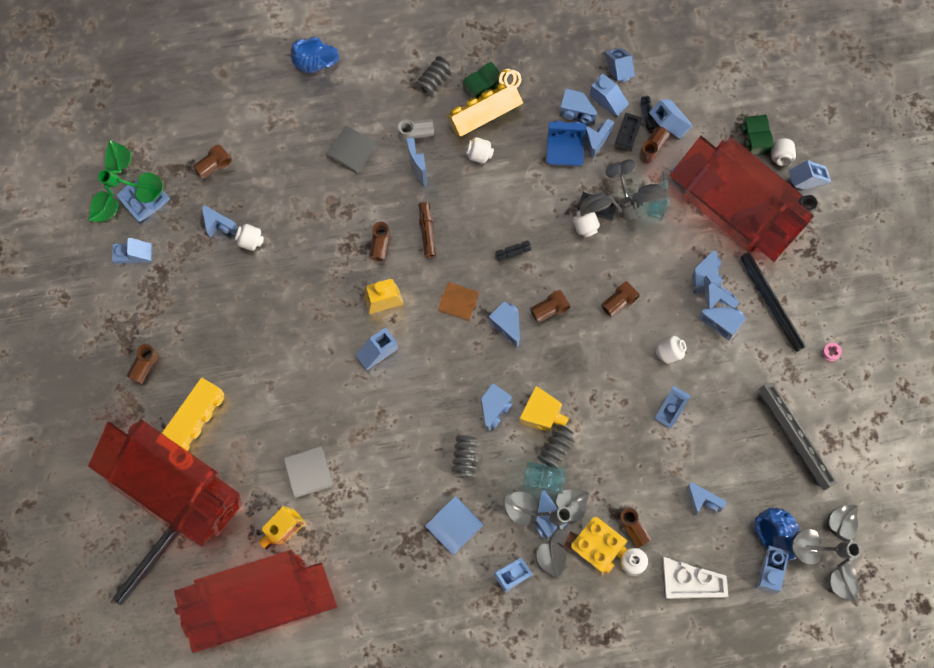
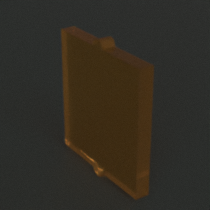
[438,282,480,321]

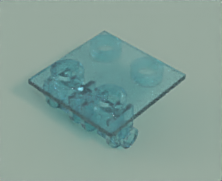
[647,171,670,221]
[523,461,566,494]

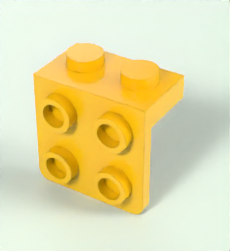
[571,517,627,577]

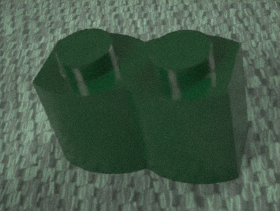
[463,62,503,99]
[740,114,774,155]

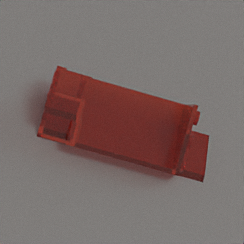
[669,135,814,262]
[88,419,242,547]
[174,550,338,653]

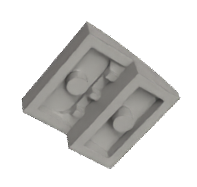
[284,446,333,498]

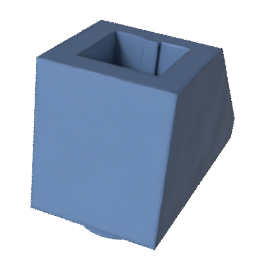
[560,89,597,124]
[649,99,693,139]
[692,251,722,293]
[356,327,398,371]
[481,383,513,432]
[755,546,790,594]

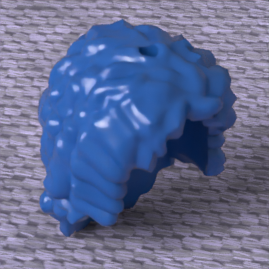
[290,37,339,73]
[754,507,800,561]

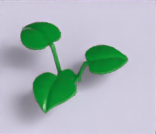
[88,140,164,222]

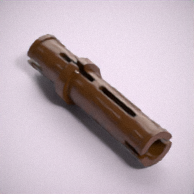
[418,202,436,258]

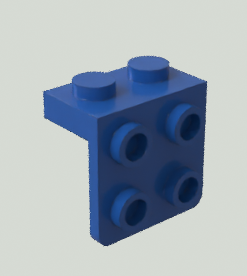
[547,121,586,166]

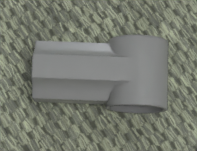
[398,119,434,142]

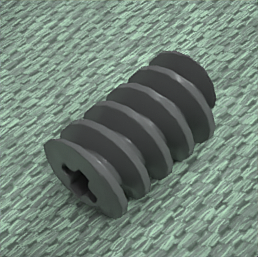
[415,56,452,96]
[536,424,576,469]
[451,435,480,479]

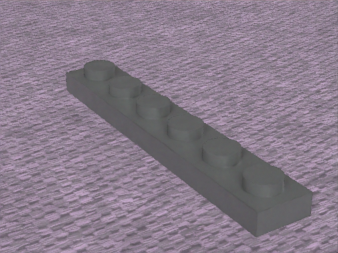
[758,383,838,490]

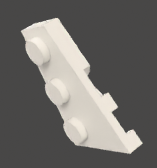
[663,557,728,599]

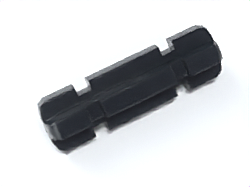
[640,96,657,130]
[495,240,531,261]

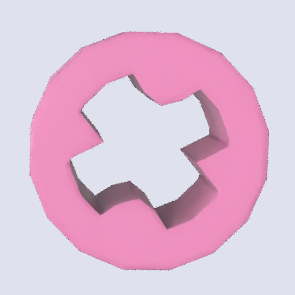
[823,343,842,361]

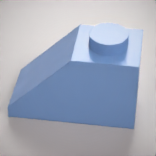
[604,48,635,82]
[590,74,629,117]
[788,160,831,189]
[489,301,520,348]
[699,306,746,341]
[535,490,568,540]

